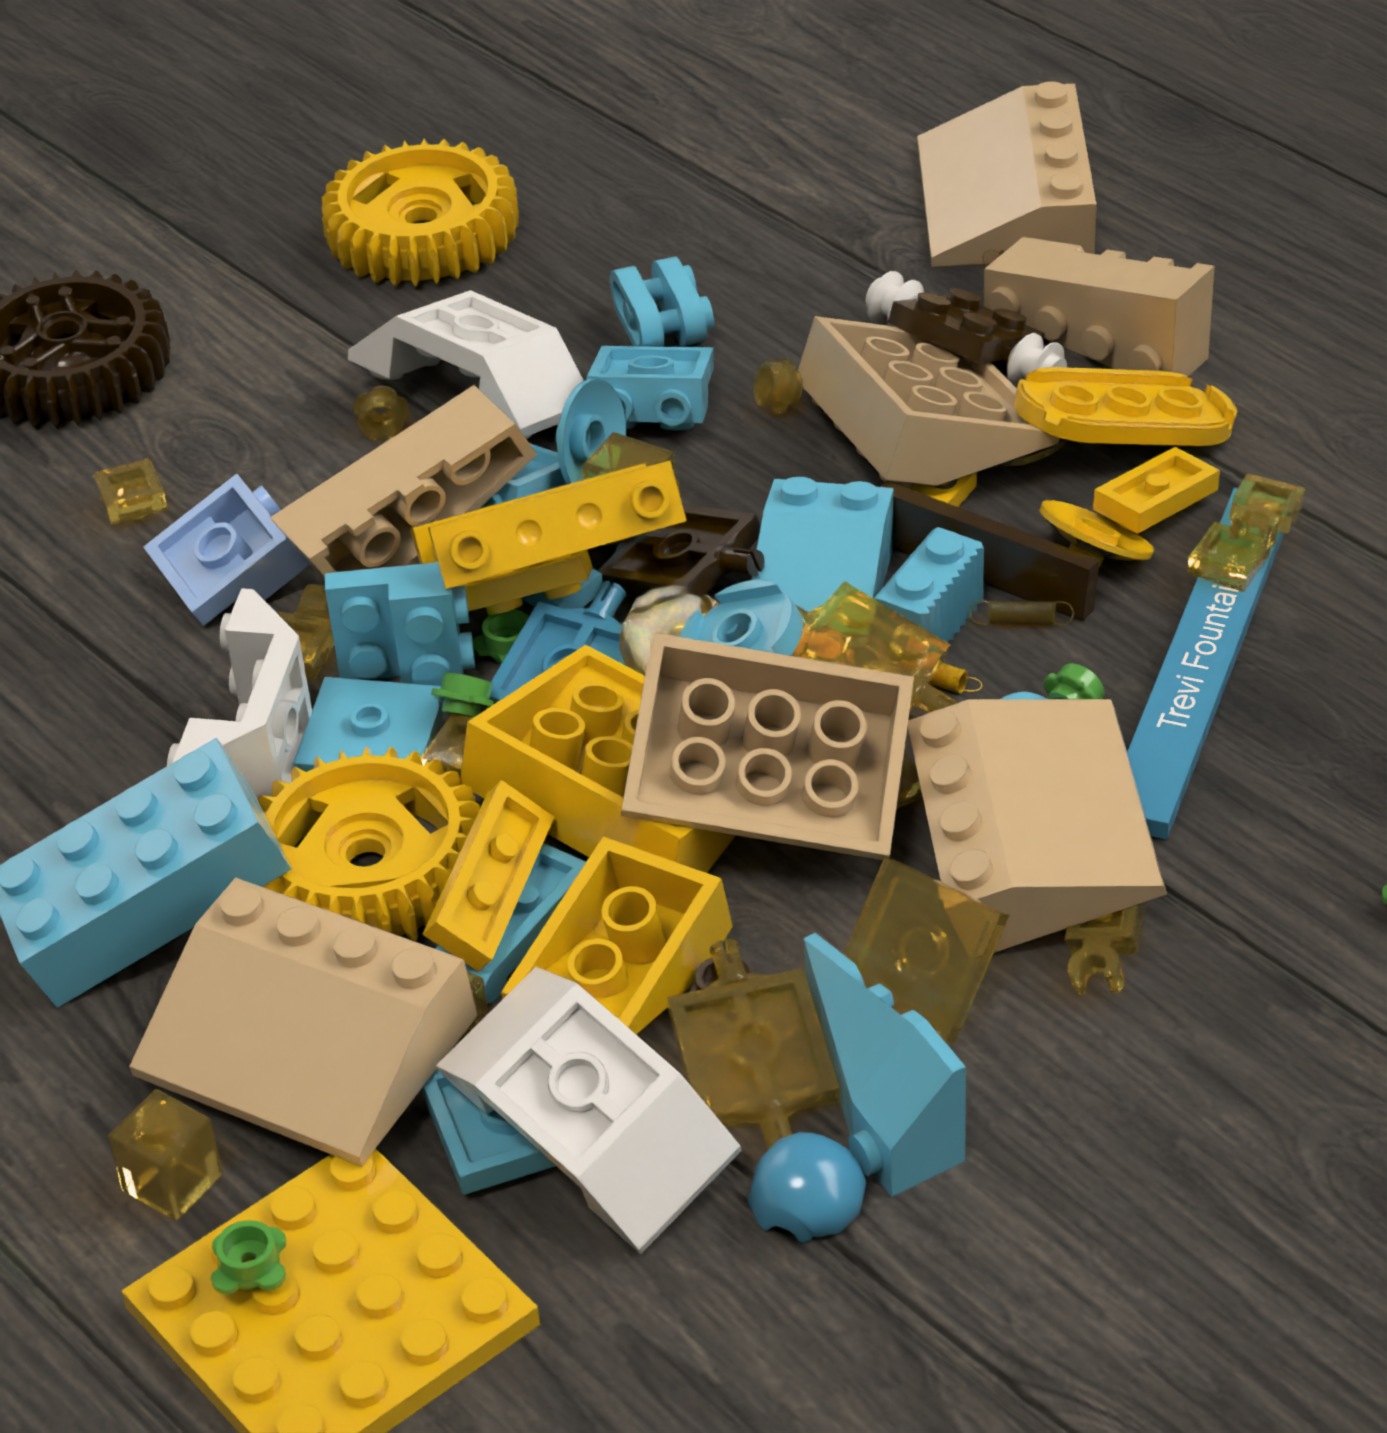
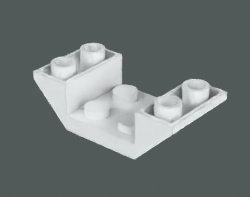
[347,290,584,439]
[167,588,312,798]
[436,967,742,1255]

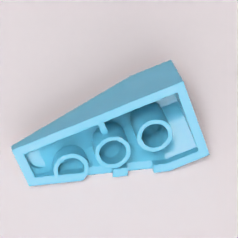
[804,933,966,1197]

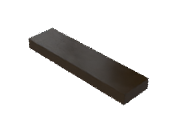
[880,481,1100,621]

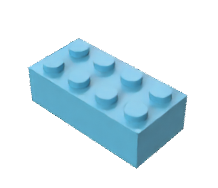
[0,737,292,1008]

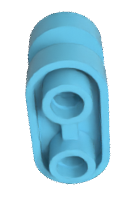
[610,256,714,347]

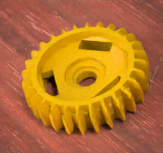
[321,138,519,287]
[257,746,480,942]

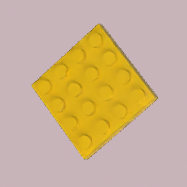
[121,1148,540,1433]

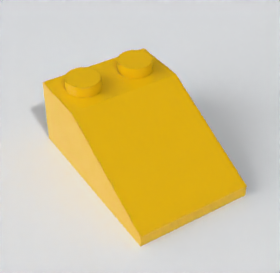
[501,836,733,1035]

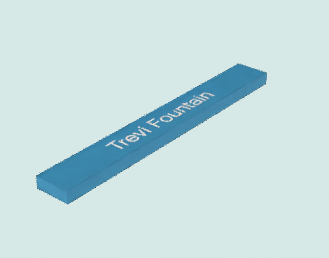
[1127,488,1293,840]

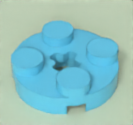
[679,580,803,656]

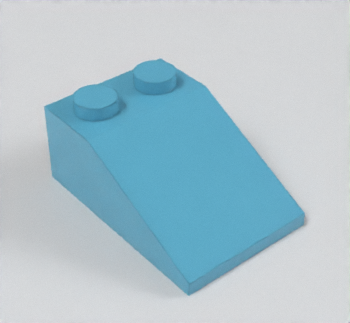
[751,477,894,648]

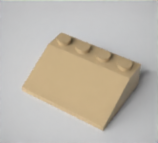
[917,82,1096,267]
[795,316,1060,488]
[621,633,914,861]
[908,699,1167,960]
[129,878,478,1166]

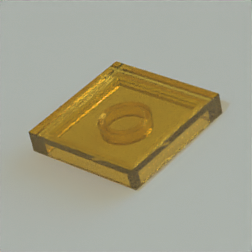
[843,858,1010,1042]

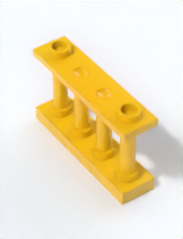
[410,460,686,589]

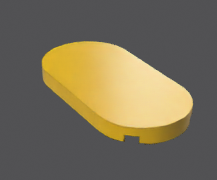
[1013,367,1237,446]

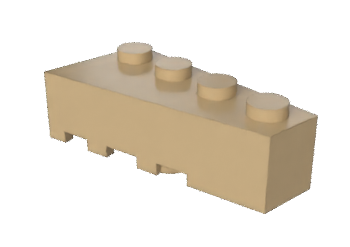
[984,237,1215,377]
[269,385,537,581]

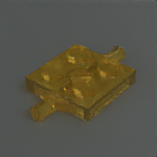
[791,581,959,713]
[667,939,840,1151]

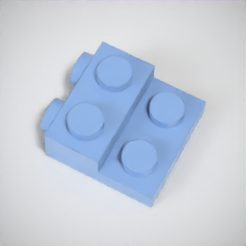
[143,474,310,626]

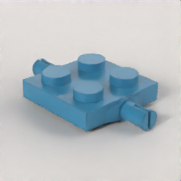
[490,581,652,704]

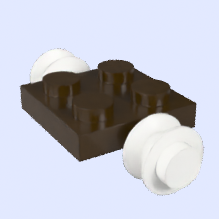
[866,271,1067,388]

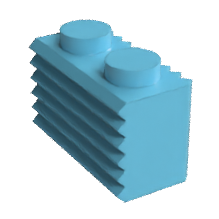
[872,527,984,662]

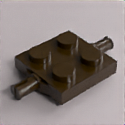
[596,504,765,607]

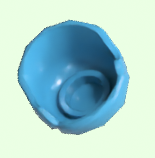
[748,1132,866,1243]

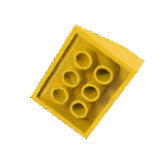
[460,644,736,873]

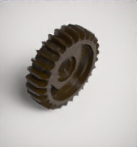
[0,270,170,429]

